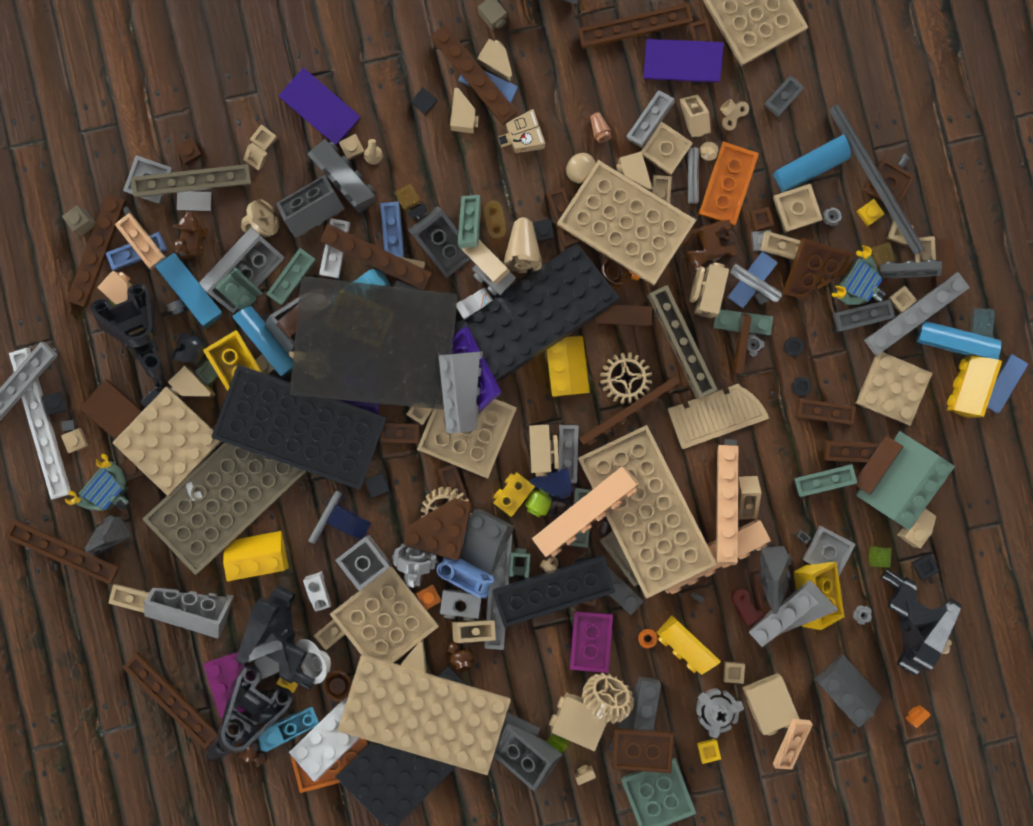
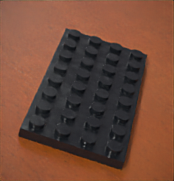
[451,243,620,383]
[211,364,387,490]
[336,665,467,826]

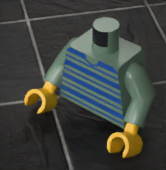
[832,245,886,305]
[65,454,130,511]

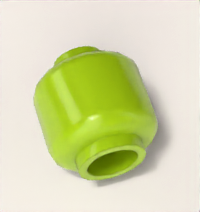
[525,488,552,517]

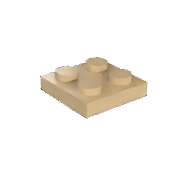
[642,122,693,176]
[773,184,823,233]

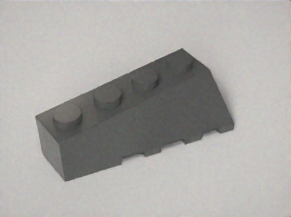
[307,139,377,215]
[608,676,661,751]

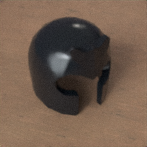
[170,332,207,367]

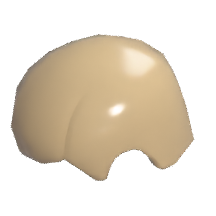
[566,153,596,184]

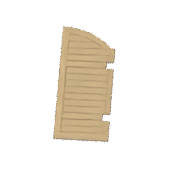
[668,383,769,449]

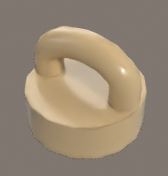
[539,557,559,573]

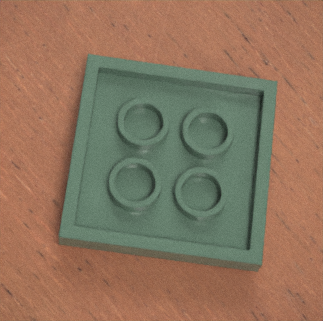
[621,757,696,826]

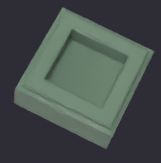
[194,359,219,386]

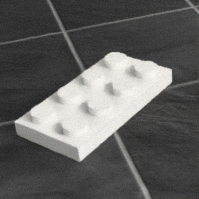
[289,697,360,782]

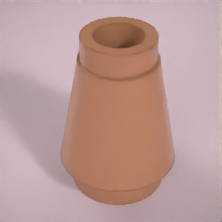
[590,112,612,143]

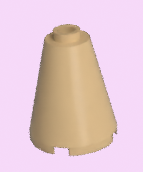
[503,217,542,273]

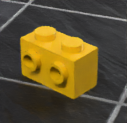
[493,472,535,517]

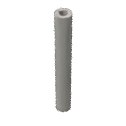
[308,490,343,544]

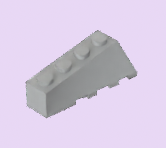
[439,351,483,433]
[749,580,838,647]
[144,588,234,638]

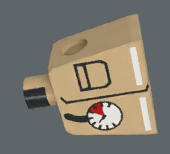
[498,109,545,153]

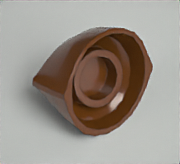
[601,258,628,290]
[323,668,352,702]

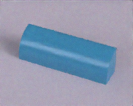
[772,134,851,193]
[155,253,222,330]
[232,306,300,378]
[916,321,1001,360]

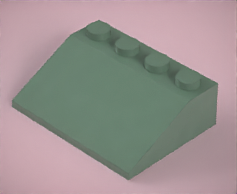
[855,431,955,530]

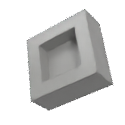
[751,230,771,252]

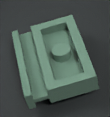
[215,267,262,310]

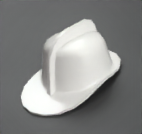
[296,639,331,684]

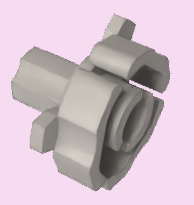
[392,543,438,587]
[695,688,744,738]

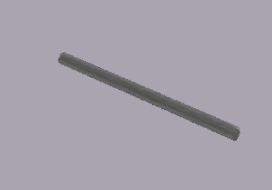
[829,104,924,255]

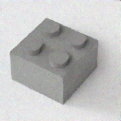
[335,535,392,591]

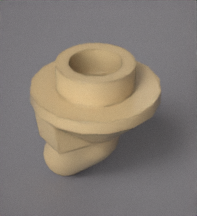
[364,139,383,165]
[699,142,718,161]

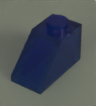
[530,468,574,499]
[326,504,372,539]

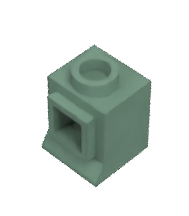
[509,548,530,578]

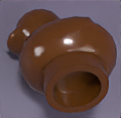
[446,642,474,672]
[236,739,267,767]

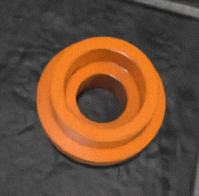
[638,629,658,649]

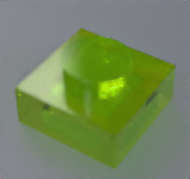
[869,546,892,568]
[547,733,570,754]

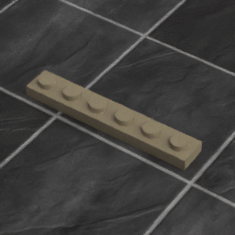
[131,164,251,198]

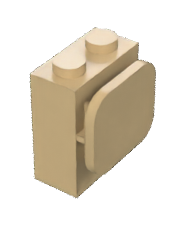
[689,263,729,319]
[529,425,559,476]
[742,673,799,736]
[549,692,607,751]

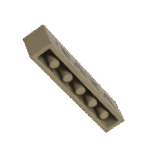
[647,285,718,399]

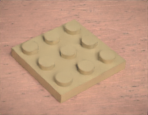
[855,352,932,426]

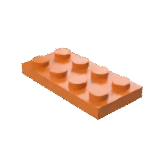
[698,142,759,226]
[290,738,369,793]

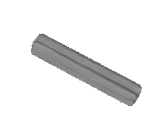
[688,147,699,204]
[730,264,782,302]

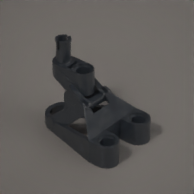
[90,284,167,390]
[881,568,962,676]
[236,585,316,690]
[206,666,293,761]

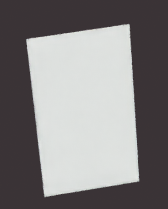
[177,191,211,211]

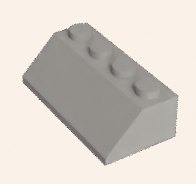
[199,227,285,313]

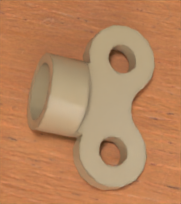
[720,99,749,130]

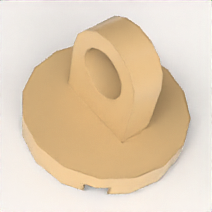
[241,199,279,237]

